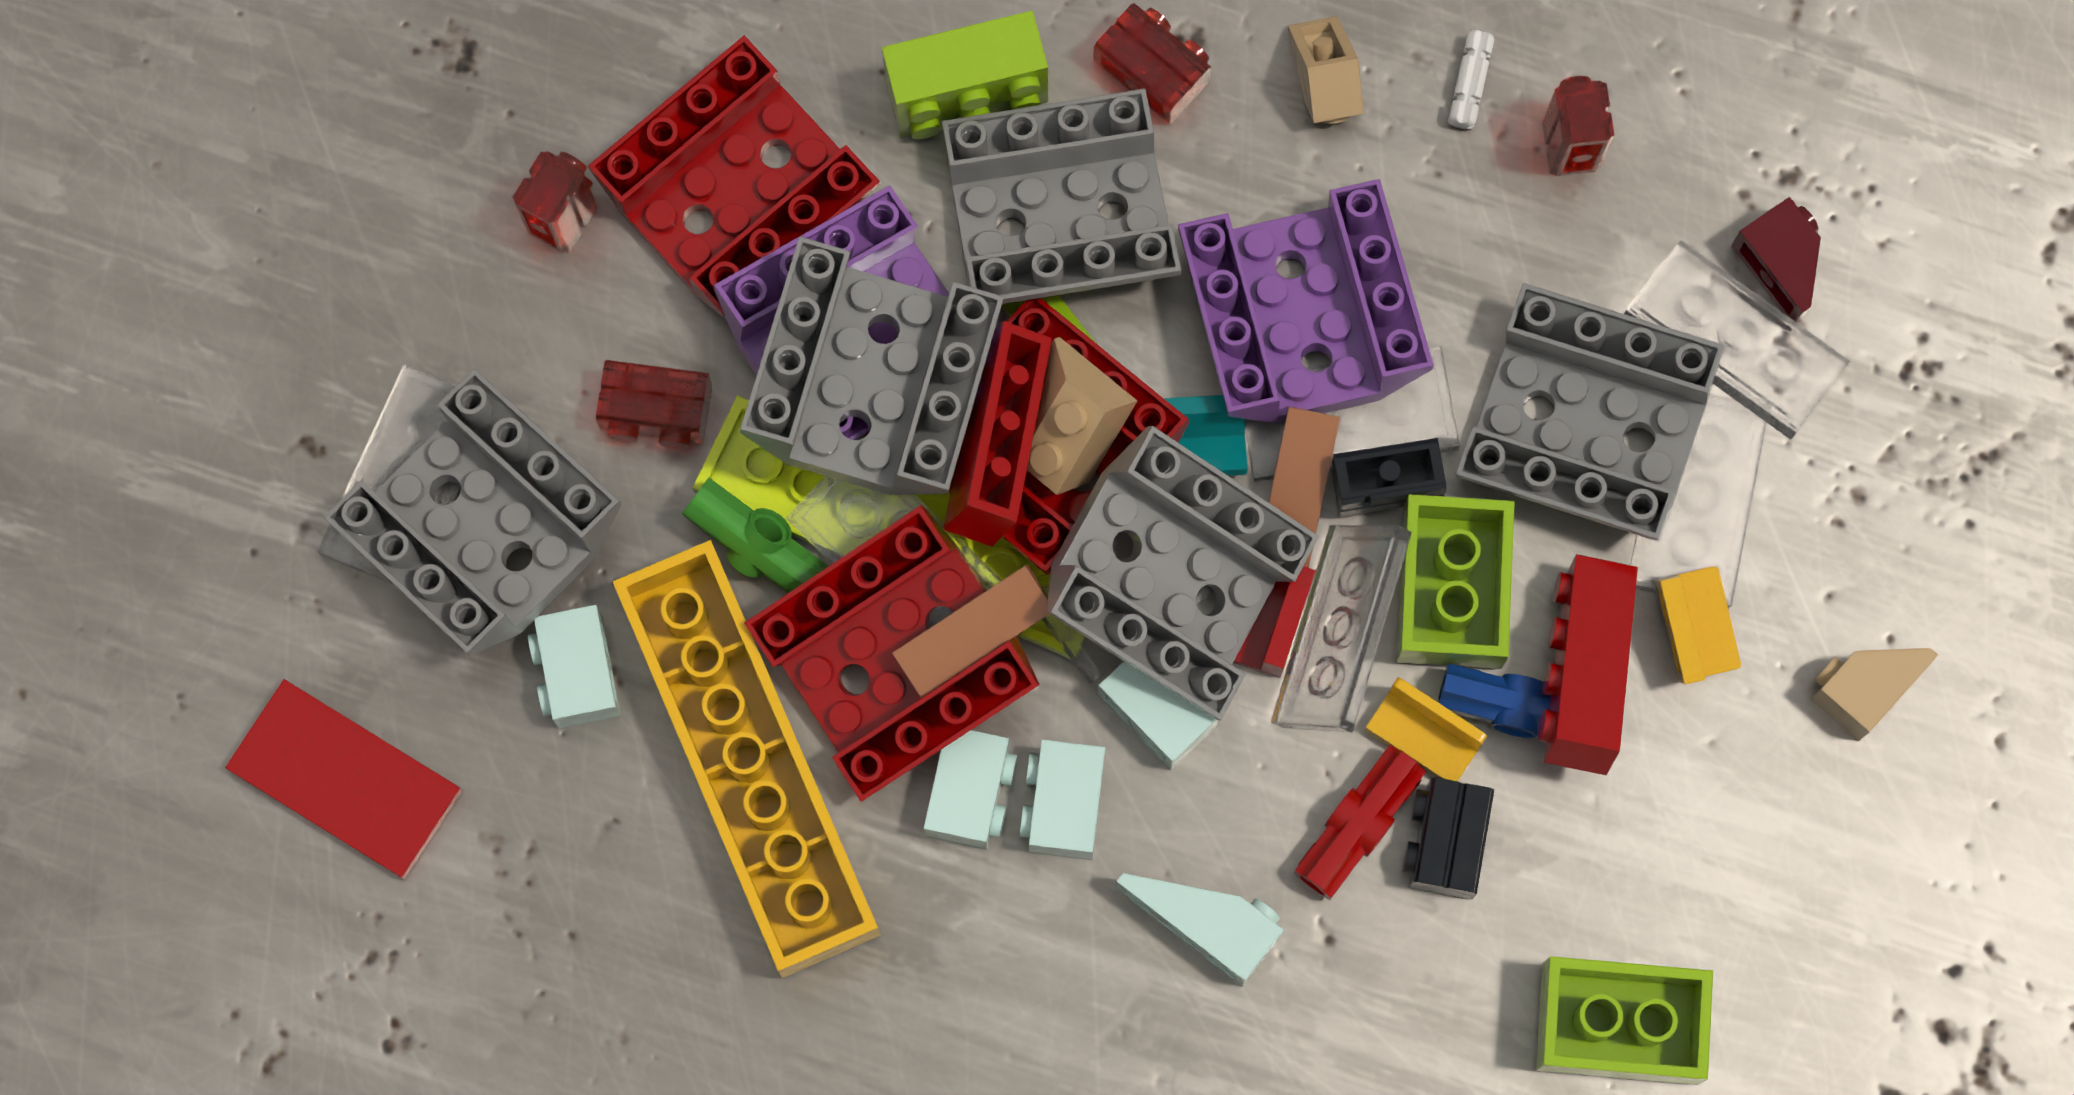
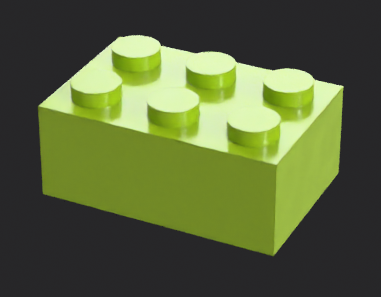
[882,10,1048,139]
[1396,494,1515,669]
[1536,956,1714,1085]

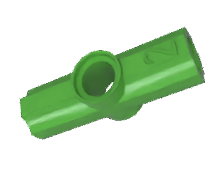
[681,477,828,593]

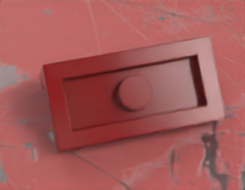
[1233,566,1316,678]

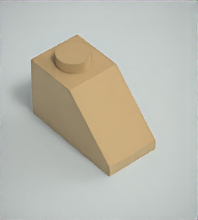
[1288,16,1364,124]
[1811,648,1938,741]

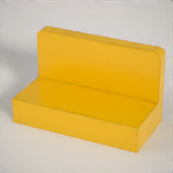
[1655,566,1741,685]
[1364,677,1487,781]

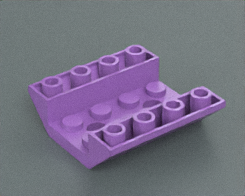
[1178,179,1434,424]
[714,185,949,440]

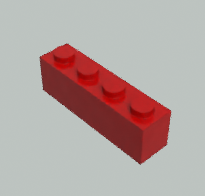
[943,321,1052,547]
[1538,554,1638,776]

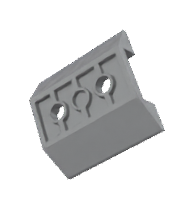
[942,89,1181,304]
[740,236,1004,495]
[1456,283,1725,542]
[323,368,622,656]
[1047,426,1319,720]

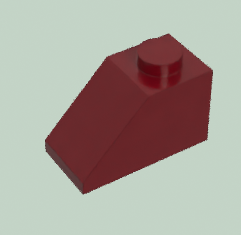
[1731,197,1821,327]

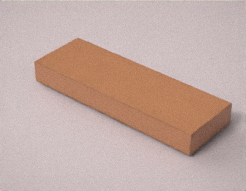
[1269,406,1340,568]
[892,564,1049,698]

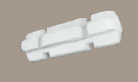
[1448,30,1495,130]

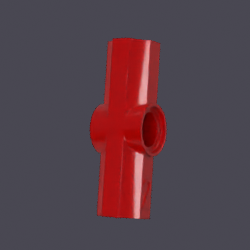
[1294,745,1426,900]

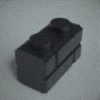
[1331,438,1447,517]
[1402,777,1495,899]

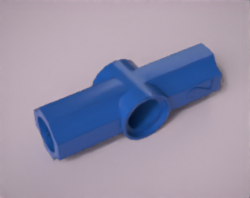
[1438,663,1551,738]

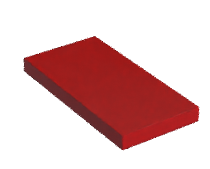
[225,679,463,880]

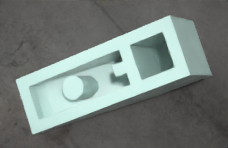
[1116,873,1284,987]

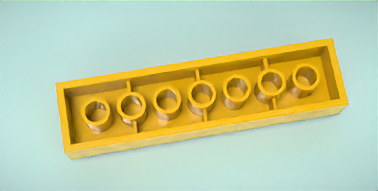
[613,540,881,979]

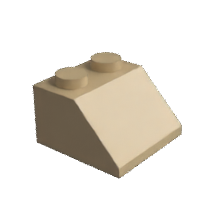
[1027,337,1137,495]

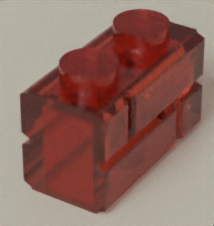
[1093,3,1212,124]
[1542,76,1615,176]
[512,151,597,253]
[596,360,712,449]

